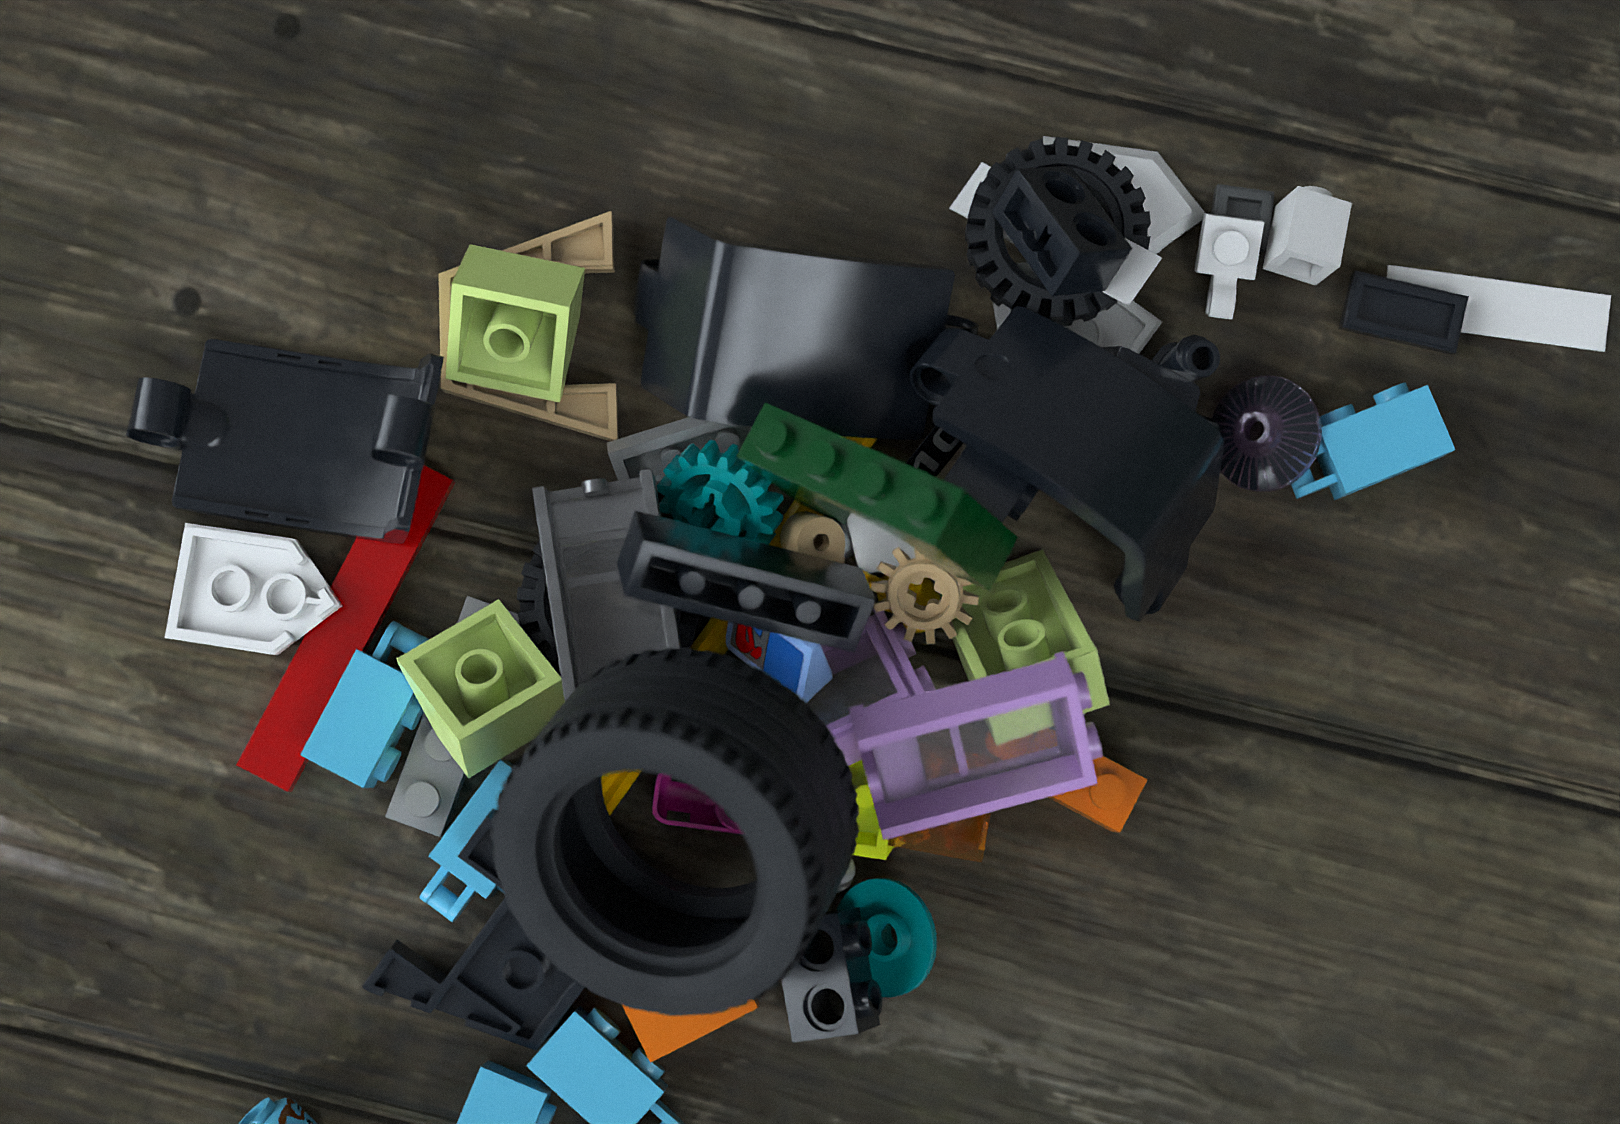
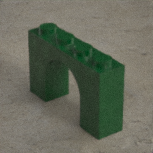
[737,403,1018,591]

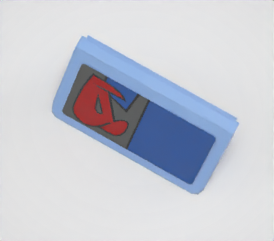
[726,622,833,703]

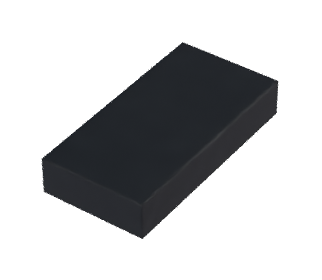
[1339,271,1469,355]

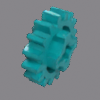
[657,440,784,544]

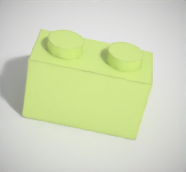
[445,244,585,403]
[397,599,565,778]

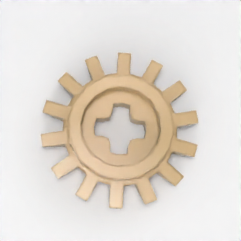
[871,547,979,644]

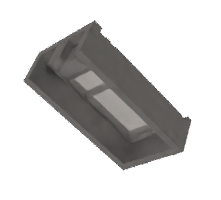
[532,469,682,701]

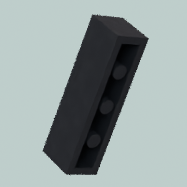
[616,510,876,653]

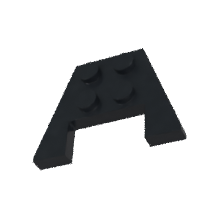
[362,808,585,1051]

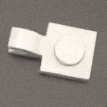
[1195,213,1264,320]

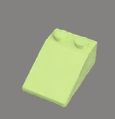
[940,549,1110,744]

